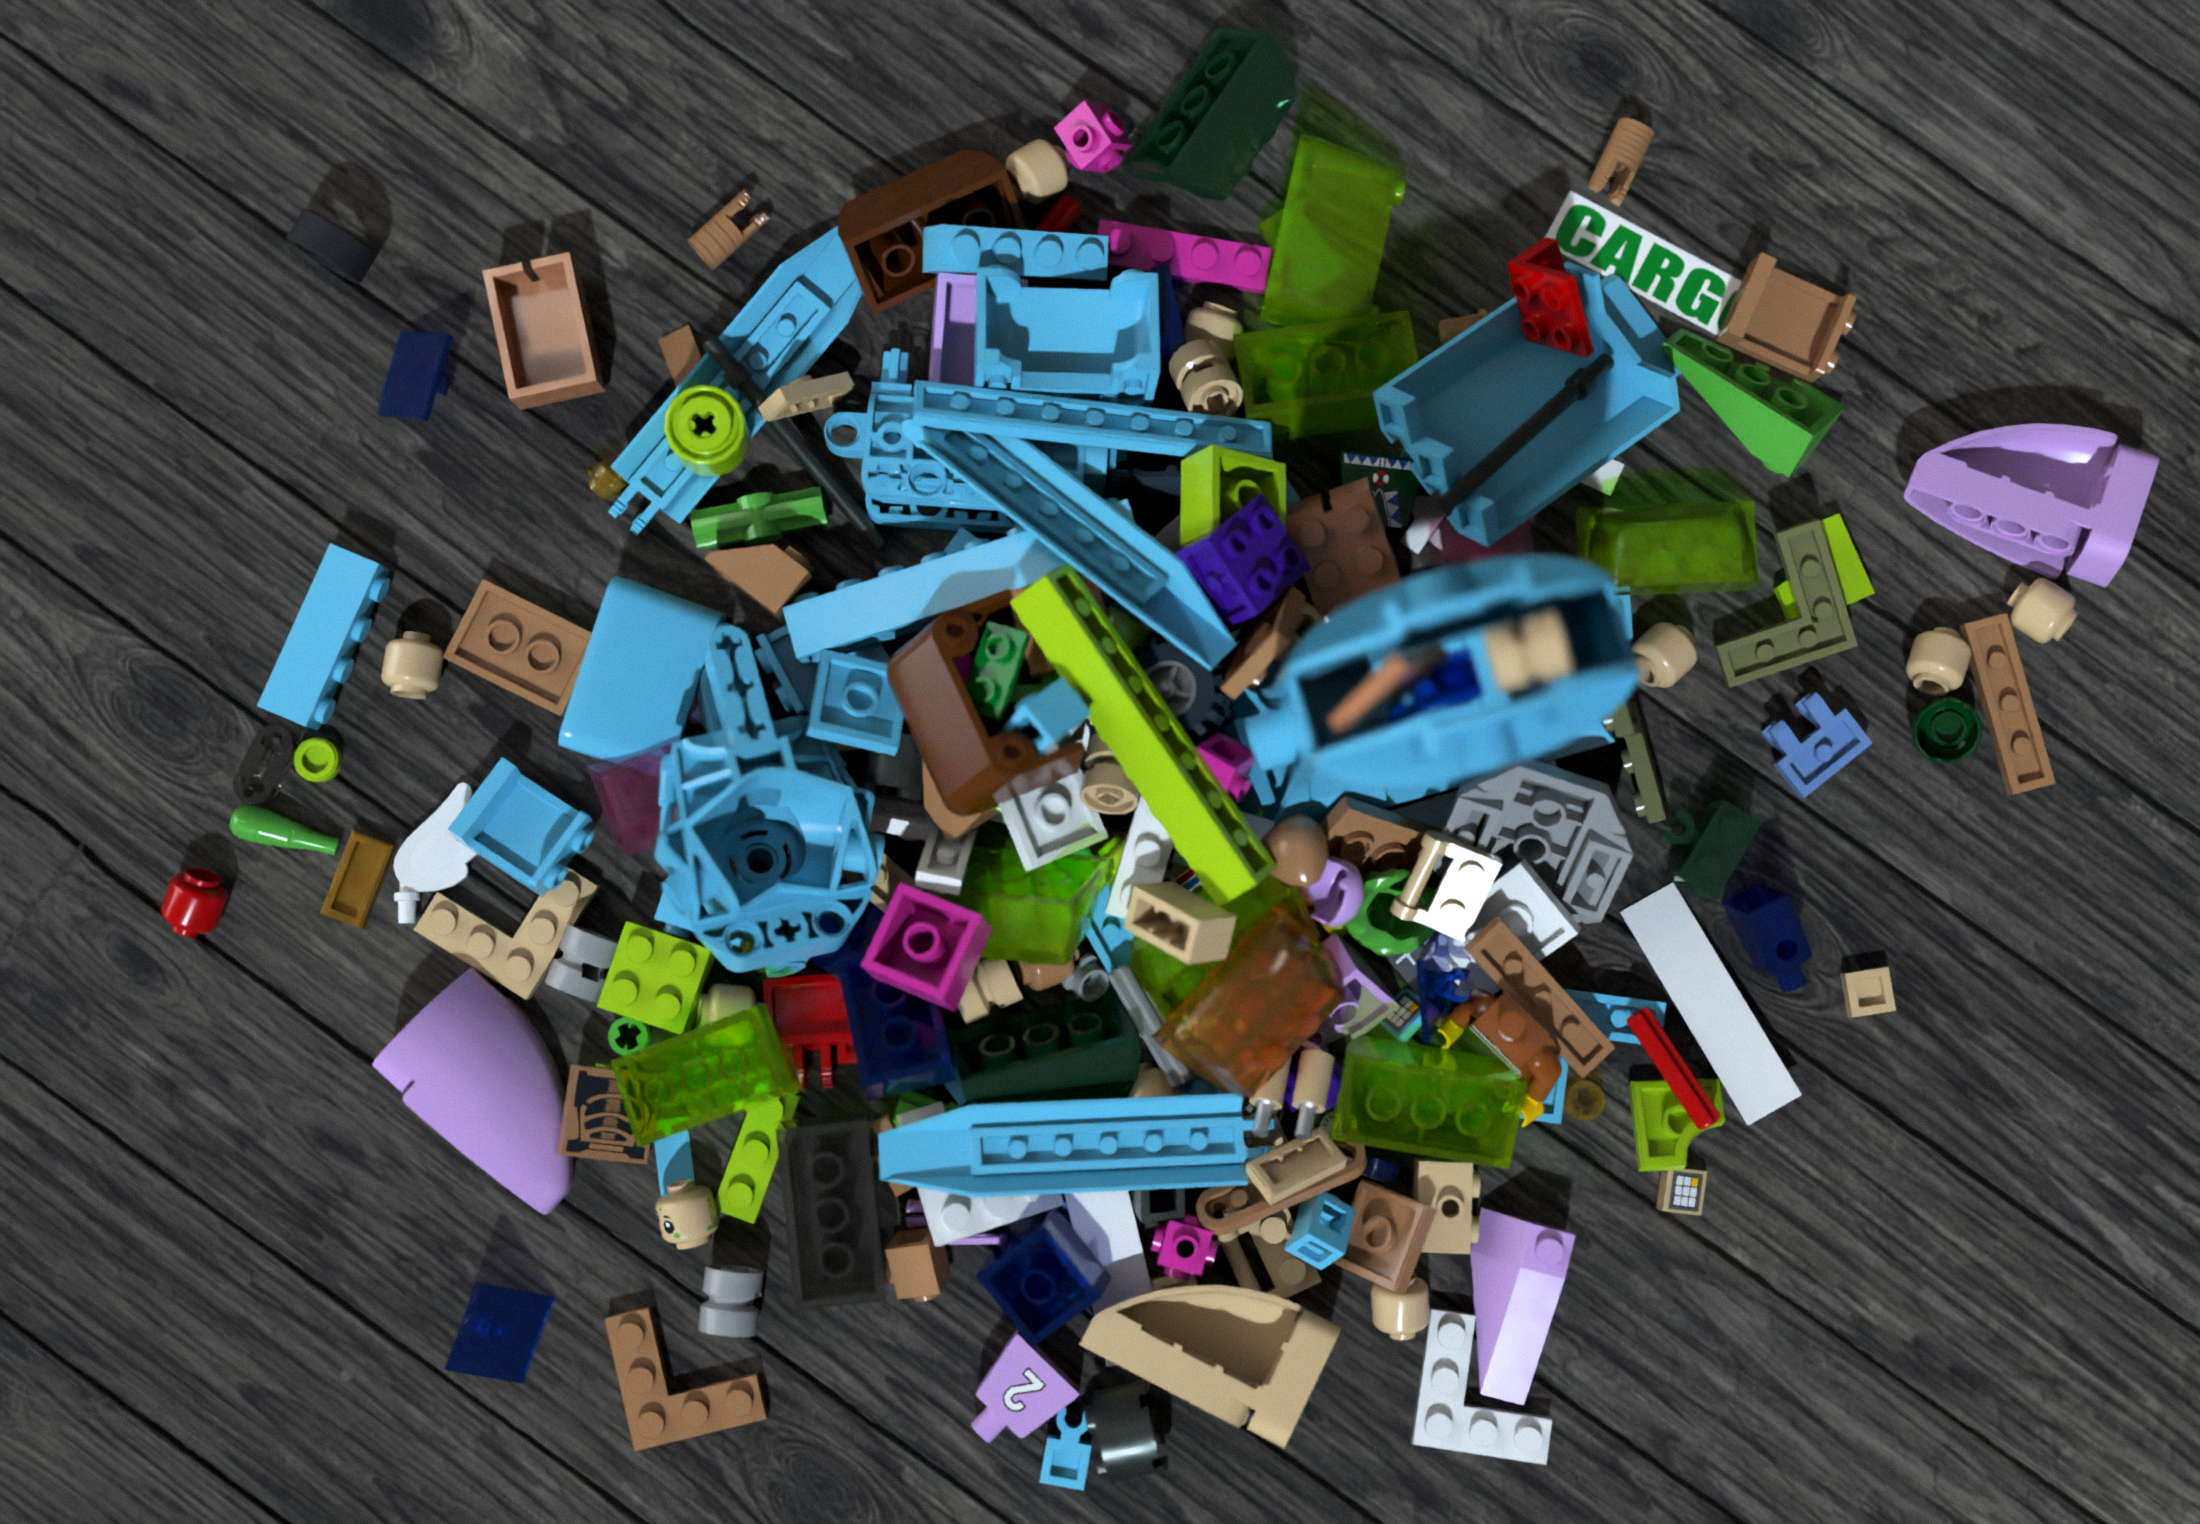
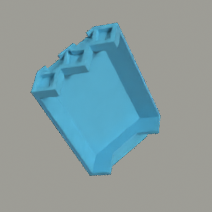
[1373,261,1682,548]

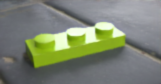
[715,1081,802,1224]

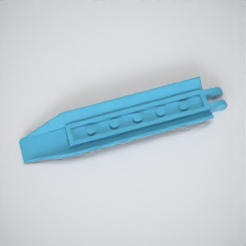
[608,225,862,536]
[901,414,1236,671]
[878,1093,1277,1198]

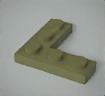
[1713,519,1858,688]
[1603,691,1669,824]

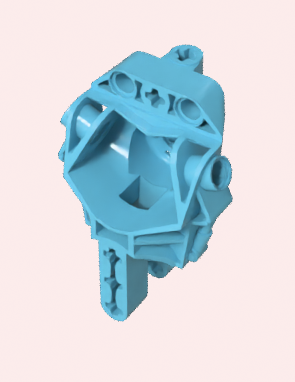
[654,625,885,978]

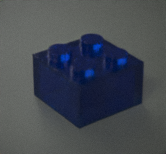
[976,1207,1112,1347]

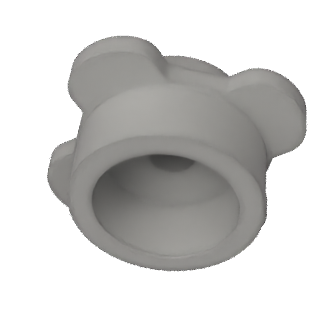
[1062,954,1109,1003]

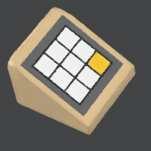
[1656,1168,1708,1216]

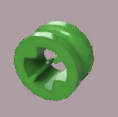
[608,1016,651,1056]

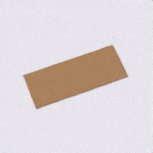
[658,324,711,388]

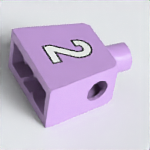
[970,1328,1080,1443]

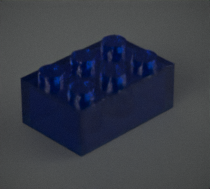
[836,950,957,1101]

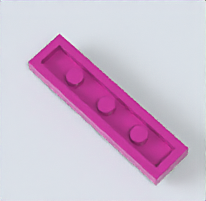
[1097,219,1272,295]

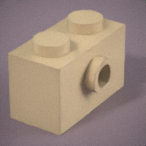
[1124,881,1237,965]
[1413,1158,1480,1254]

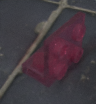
[587,741,676,856]

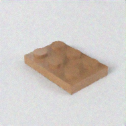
[442,579,592,718]

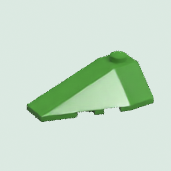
[1660,328,1845,477]

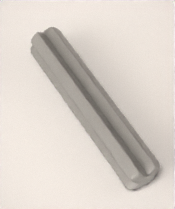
[1108,963,1192,1087]

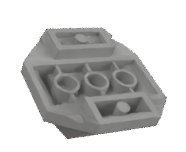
[1433,758,1634,924]

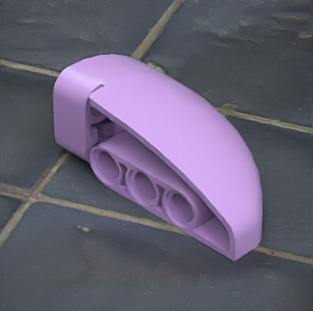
[1904,423,2160,588]
[372,967,574,1215]

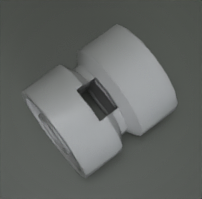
[545,924,618,1003]
[698,1264,764,1337]

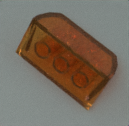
[1152,903,1345,1097]

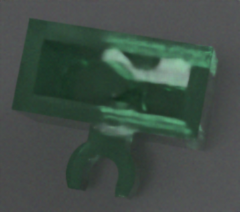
[1659,799,1762,901]

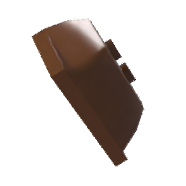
[837,150,1027,315]

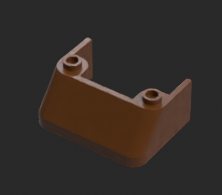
[886,588,1085,816]

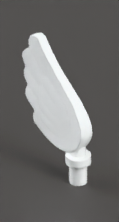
[393,782,478,924]

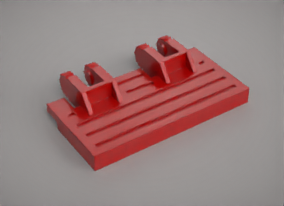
[763,971,947,1091]

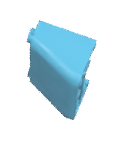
[974,264,1160,407]
[559,575,730,778]

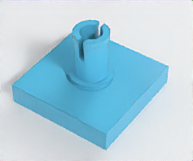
[806,649,904,756]

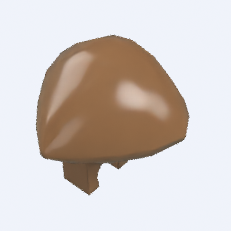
[1260,813,1329,888]

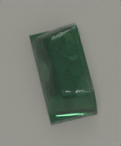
[1120,27,1297,201]
[945,990,1141,1105]

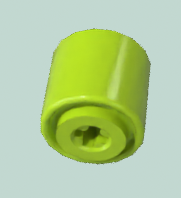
[664,385,750,477]

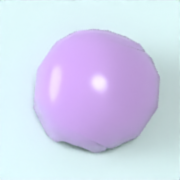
[1299,856,1365,927]

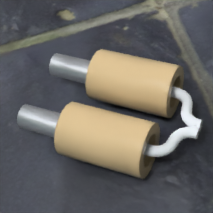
[1249,1032,1335,1140]

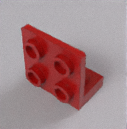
[1507,237,1594,358]

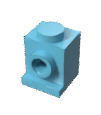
[1284,1192,1356,1270]

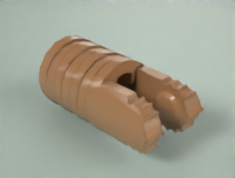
[1587,118,1654,207]
[687,188,771,270]

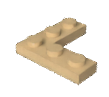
[413,866,601,1000]

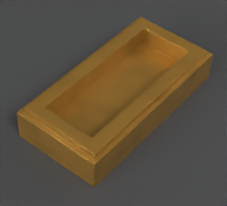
[320,830,397,929]

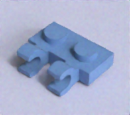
[1760,692,1873,798]

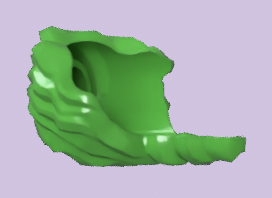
[1346,868,1438,956]

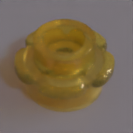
[587,460,628,500]

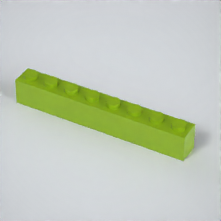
[1010,563,1278,907]

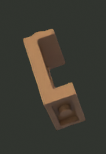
[1716,252,1857,383]

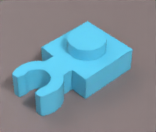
[1039,1407,1092,1491]

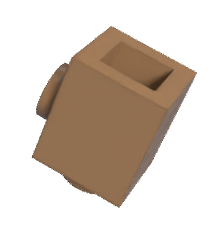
[885,1227,952,1302]

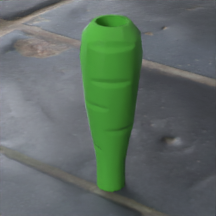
[229,805,341,856]

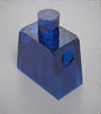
[1382,648,1484,729]
[1722,883,1812,992]

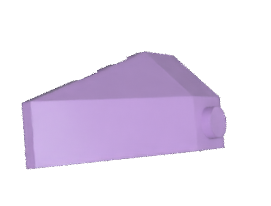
[1214,932,1401,1094]
[1469,1207,1576,1406]

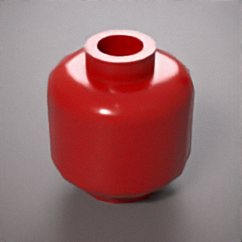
[161,868,228,937]

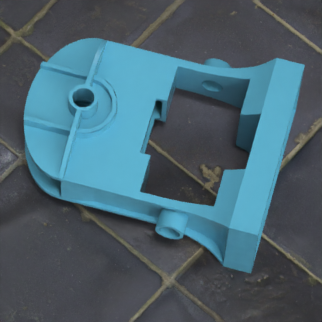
[1226,555,1642,827]

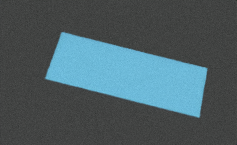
[653,1117,695,1196]

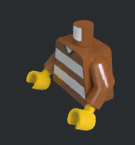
[1428,989,1562,1127]

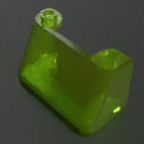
[1259,133,1407,343]

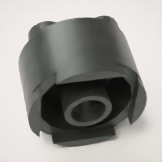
[854,733,924,801]
[1084,1380,1168,1482]

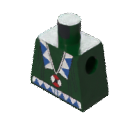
[1337,450,1420,535]

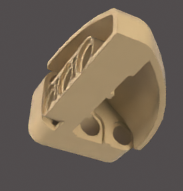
[1079,1285,1342,1448]

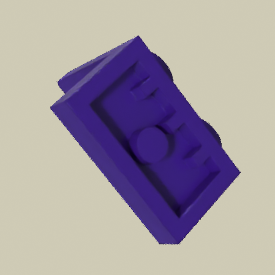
[1175,494,1310,628]

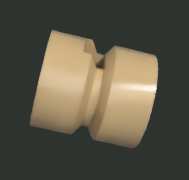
[1169,339,1243,417]
[1482,610,1572,695]
[1080,733,1140,815]
[958,946,1024,1024]

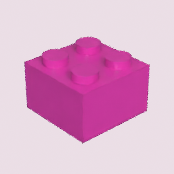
[861,882,993,1012]

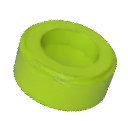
[294,738,342,783]

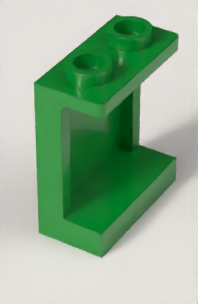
[966,621,1034,731]

